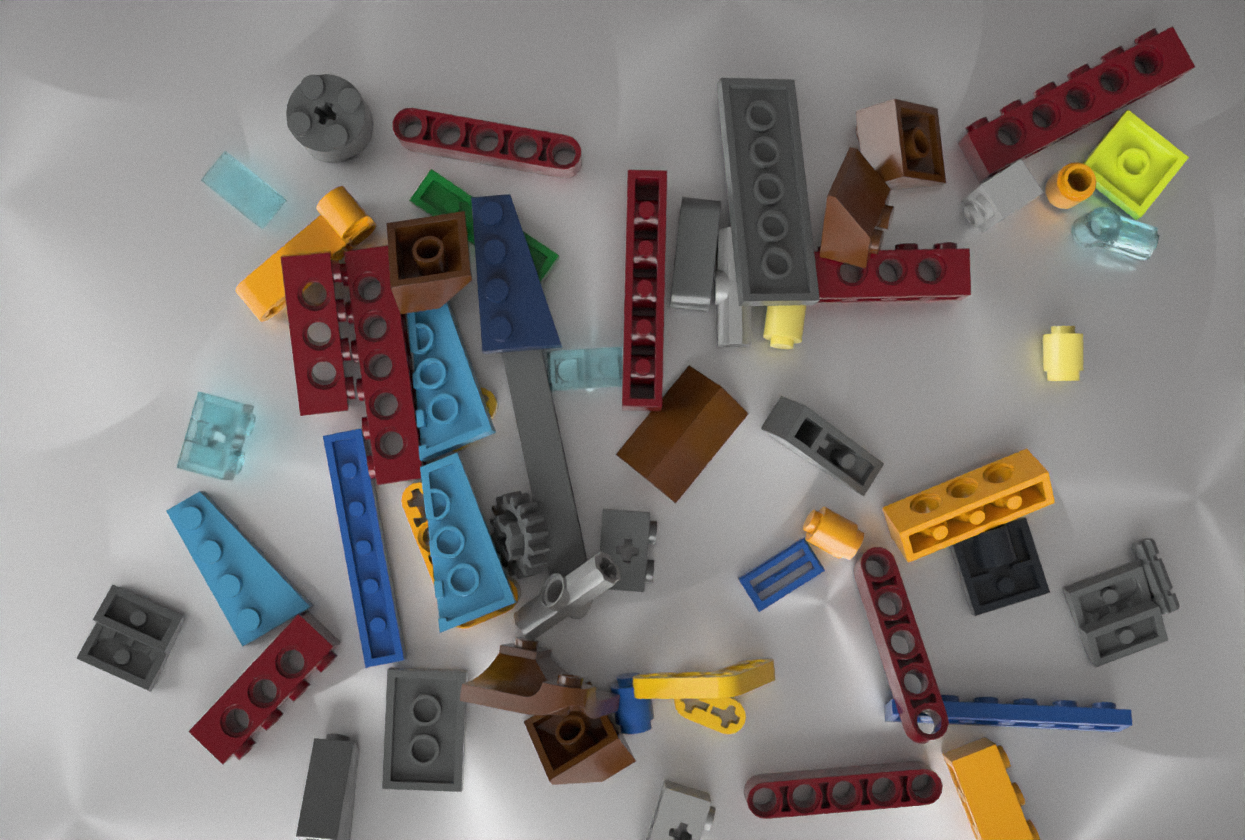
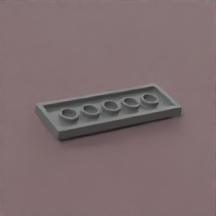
[717,78,820,306]

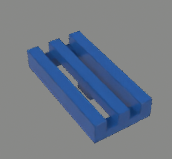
[738,537,825,612]

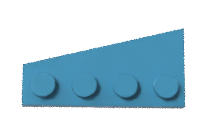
[407,301,496,462]
[420,453,517,633]
[166,491,314,647]

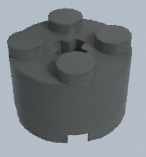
[286,74,373,163]

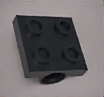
[950,517,1050,616]

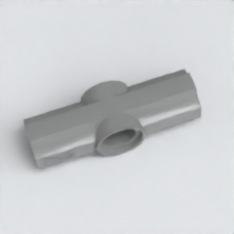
[714,227,751,347]
[514,551,621,640]

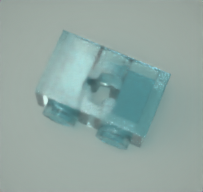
[176,391,256,480]

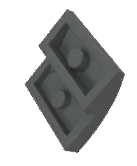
[1063,561,1168,668]
[77,584,185,692]

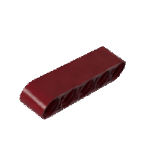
[393,108,582,178]
[854,547,949,744]
[744,761,943,819]

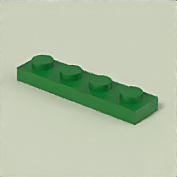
[409,169,560,284]

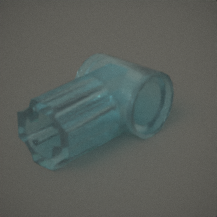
[1072,206,1160,261]

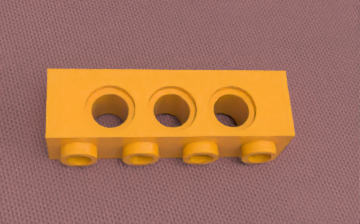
[882,448,1055,563]

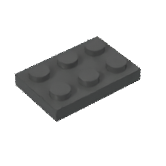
[382,667,468,792]

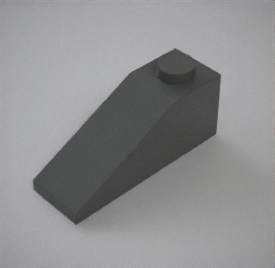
[761,396,884,496]

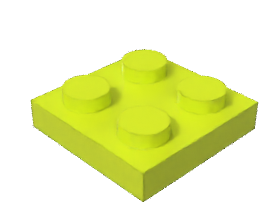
[1083,110,1189,220]

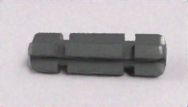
[1131,538,1180,614]

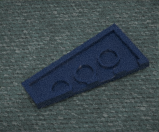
[471,194,562,354]

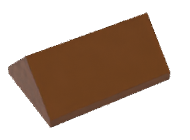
[616,365,749,504]

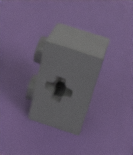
[600,508,657,592]

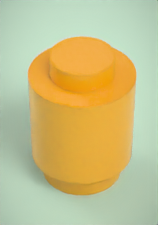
[1045,162,1096,209]
[803,506,864,560]

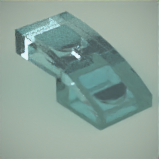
[201,151,287,230]
[547,347,623,391]

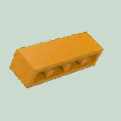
[942,737,1040,840]

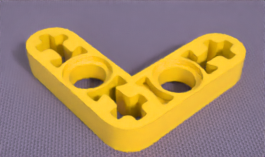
[632,659,776,699]

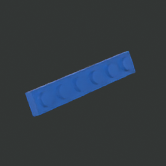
[323,428,407,668]
[884,695,1133,732]

